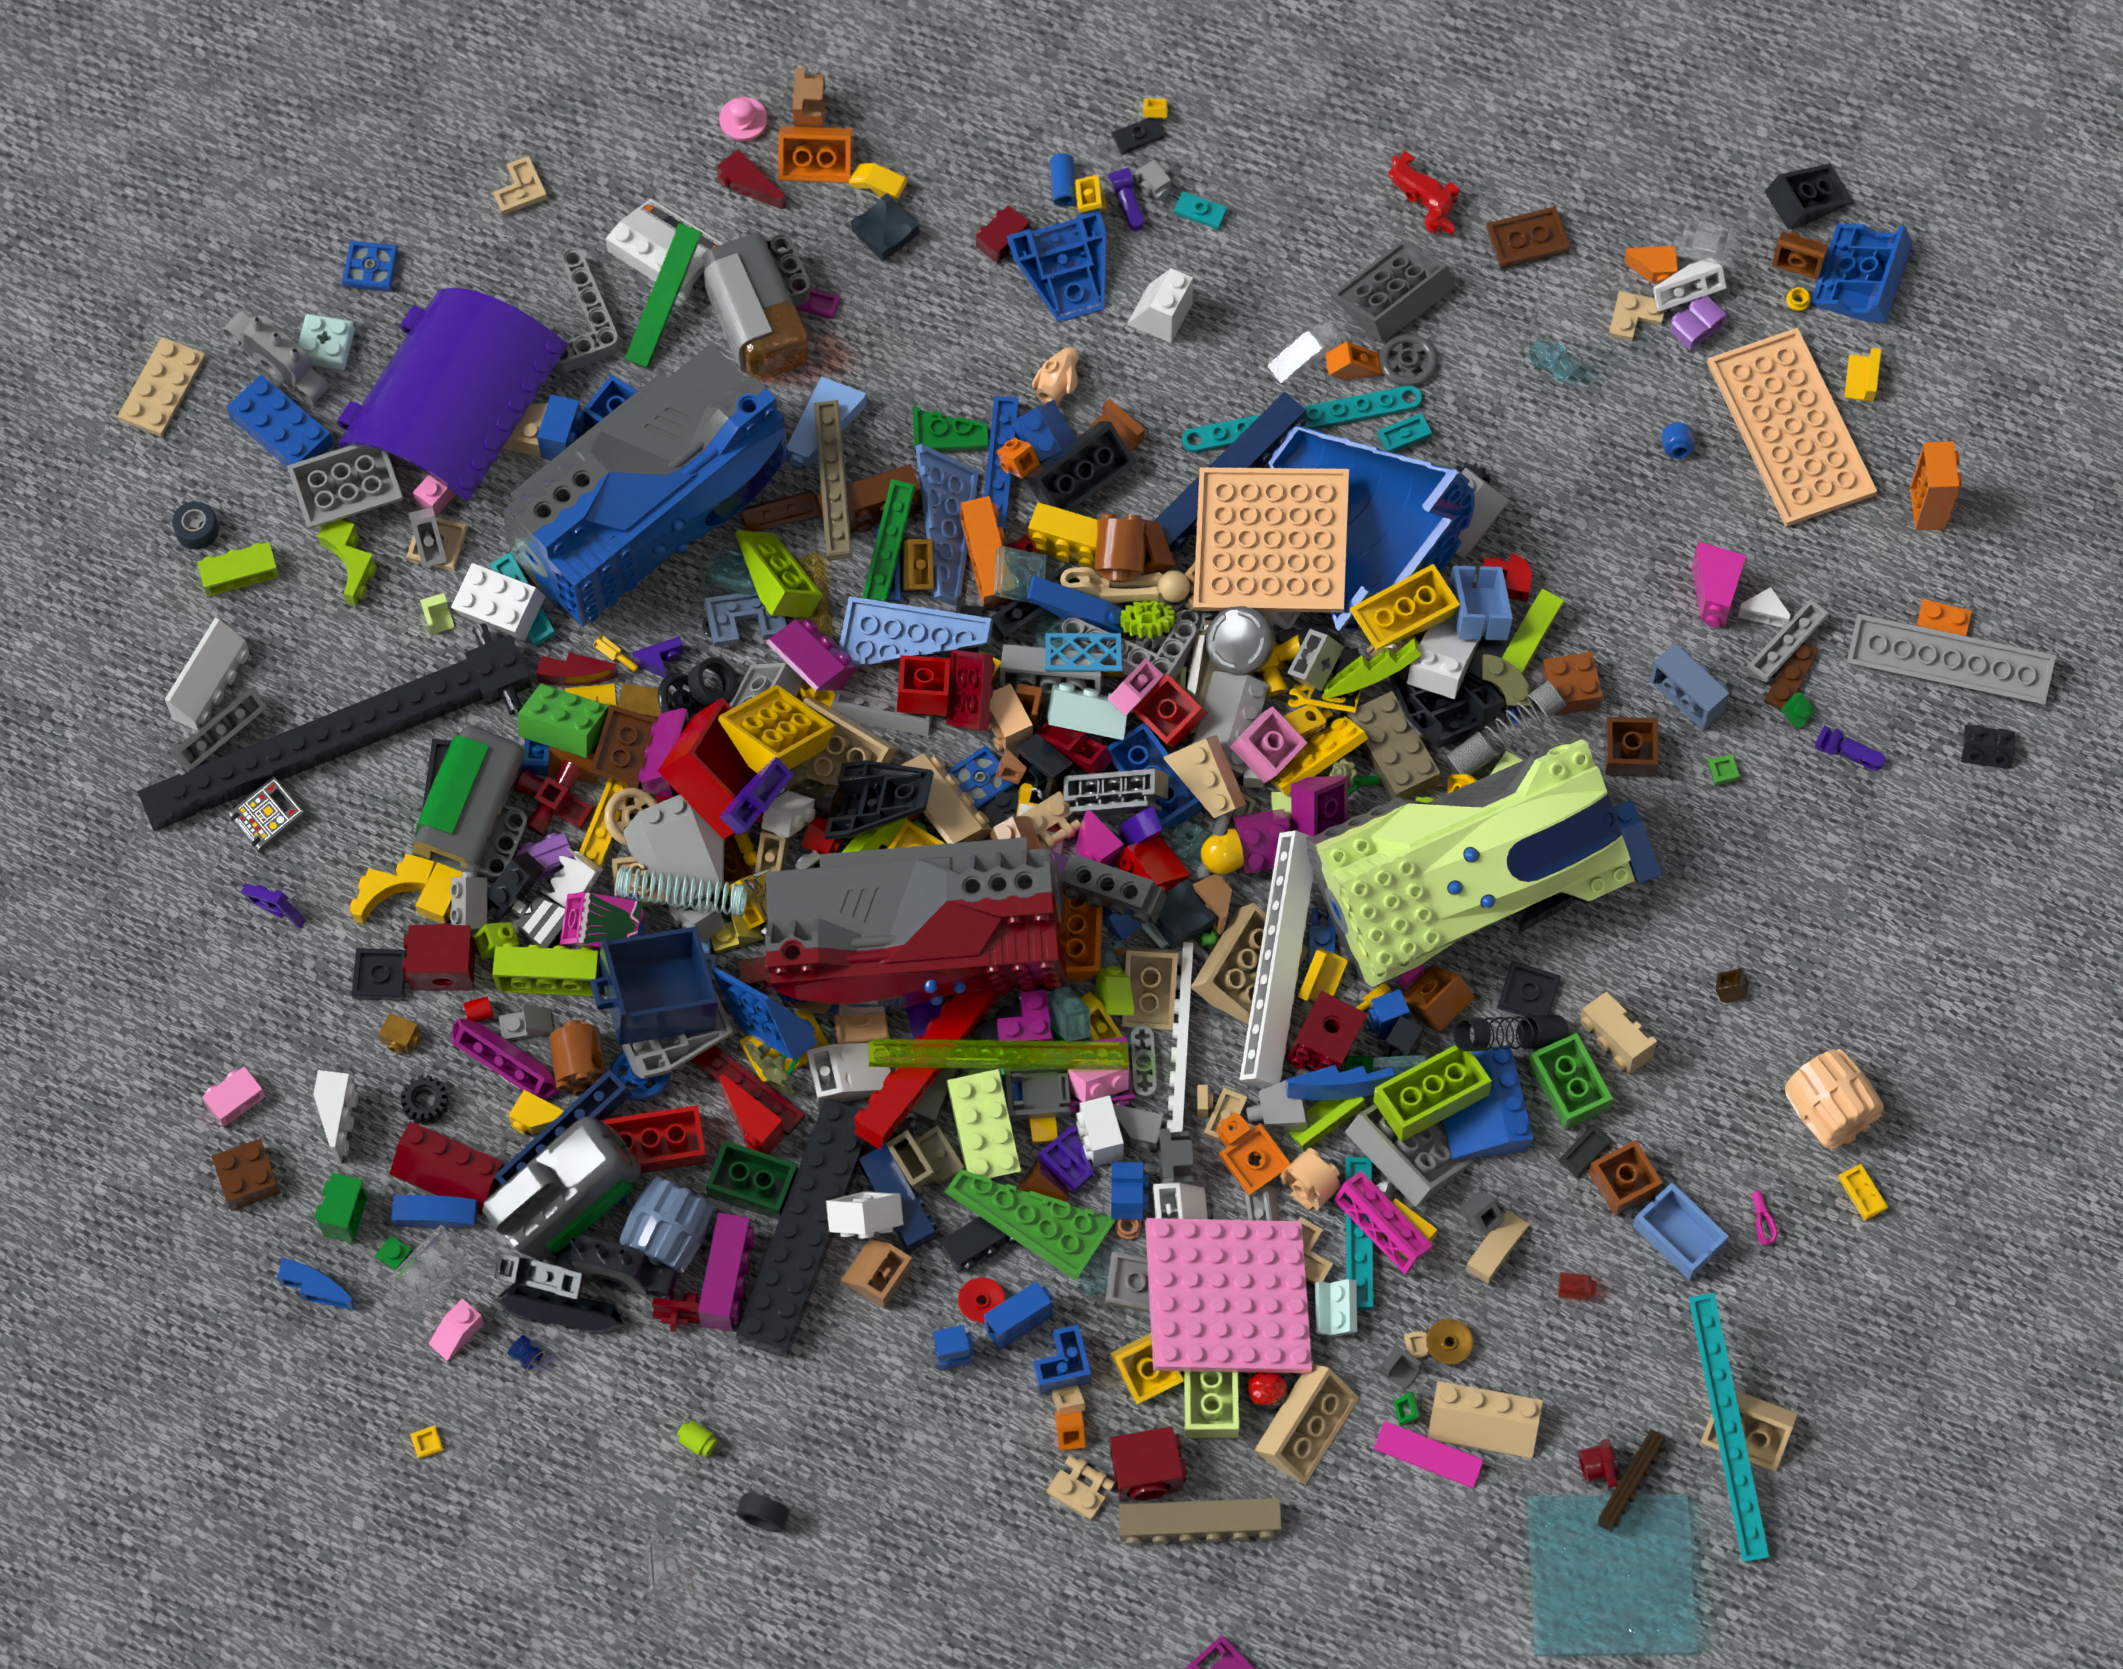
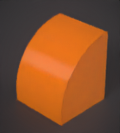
[1055,1411,1086,1451]

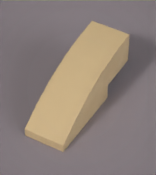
[1466,1210,1530,1284]

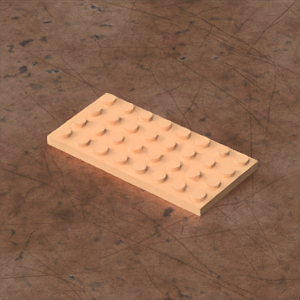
[1707,328,1877,527]

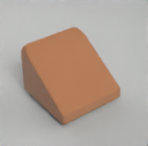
[995,749,1026,785]

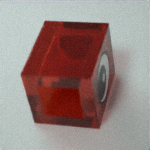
[738,956,773,990]

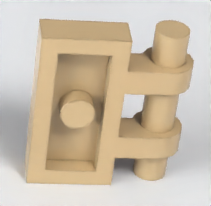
[1020,791,1081,850]
[1046,1455,1115,1521]

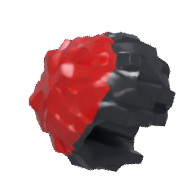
[1246,1372,1289,1412]

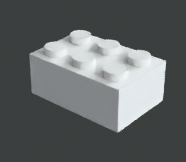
[451,563,545,641]

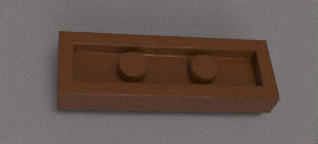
[742,490,819,532]
[1764,643,1818,710]

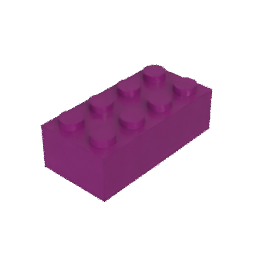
[698,1212,756,1332]

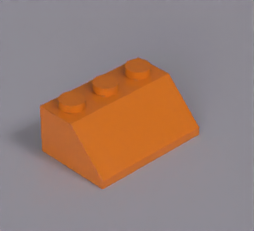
[778,126,853,183]

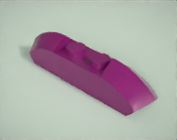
[451,1018,559,1100]

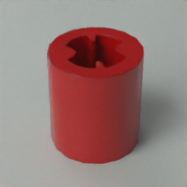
[463,996,494,1023]

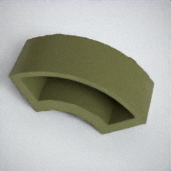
[1481,654,1532,708]

